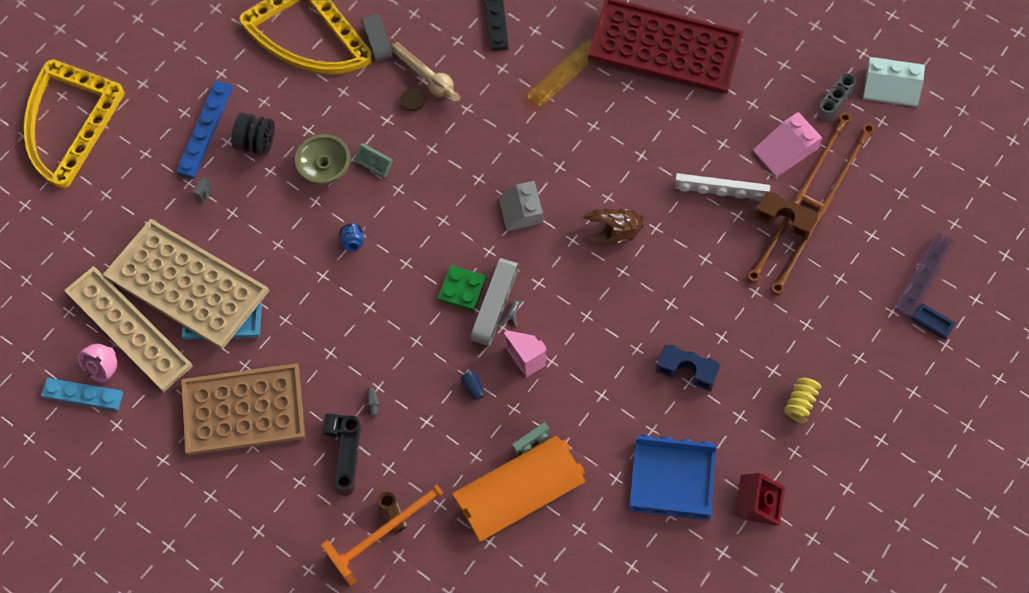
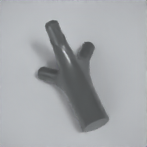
[498,300,520,327]

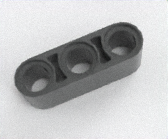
[361,14,393,61]
[817,73,856,122]

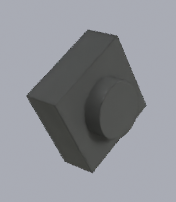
[193,177,212,203]

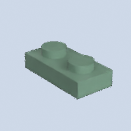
[354,143,393,177]
[512,422,549,457]

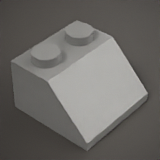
[499,181,543,231]

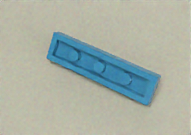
[41,378,123,411]

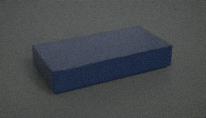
[911,303,956,340]

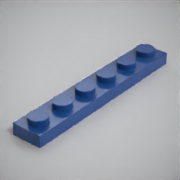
[176,81,233,179]

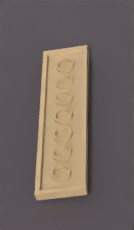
[64,266,193,393]

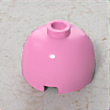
[77,344,117,383]

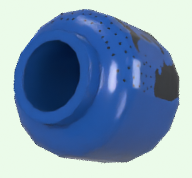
[339,223,364,252]

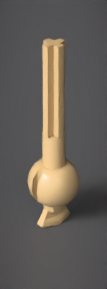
[391,42,460,102]

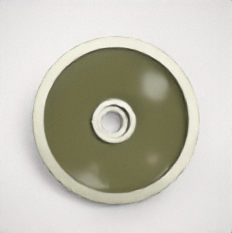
[295,134,351,184]

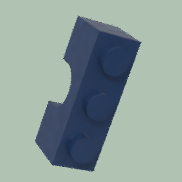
[656,344,721,391]

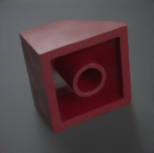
[735,473,785,526]

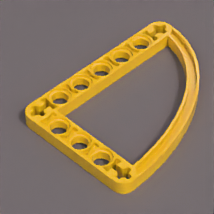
[240,0,373,74]
[24,60,124,189]

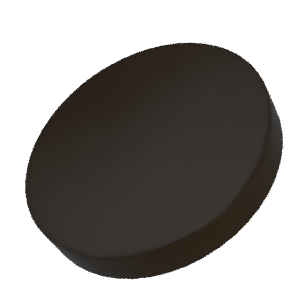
[400,89,425,111]

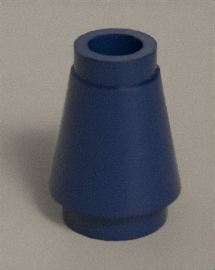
[460,370,485,401]

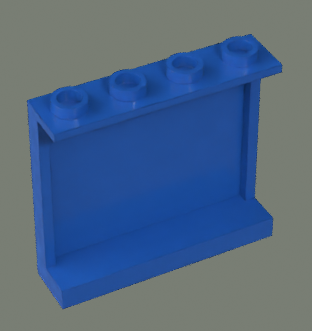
[629,435,717,521]

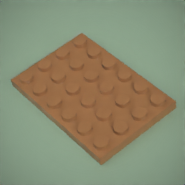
[181,363,306,455]

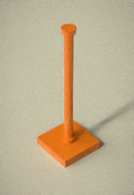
[321,484,443,587]

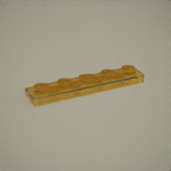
[528,37,592,107]

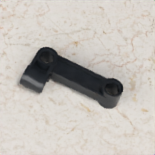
[322,414,362,496]

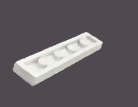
[675,173,770,201]

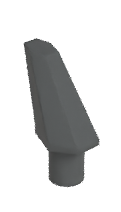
[366,387,379,416]

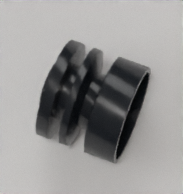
[231,112,275,157]

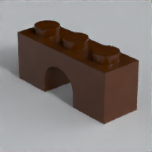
[755,191,819,241]

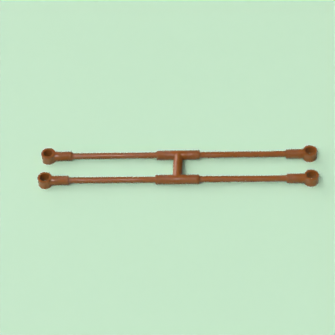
[747,113,874,296]

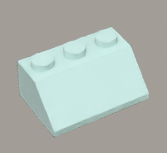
[863,57,925,107]

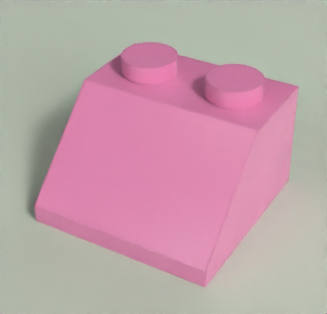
[504,331,547,377]

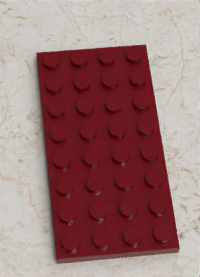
[588,0,743,94]

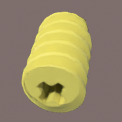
[784,378,821,423]

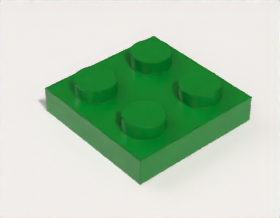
[438,265,487,312]

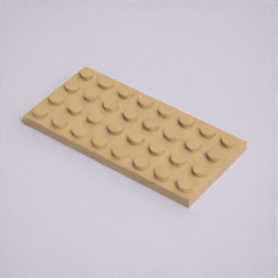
[103,219,269,350]

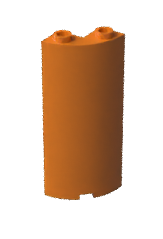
[452,435,586,542]

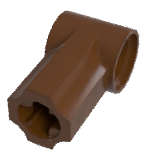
[378,491,407,534]

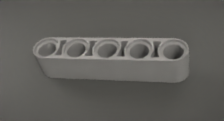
[470,258,519,346]

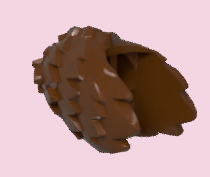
[583,208,644,245]

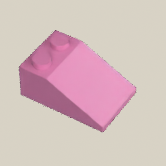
[753,112,822,177]

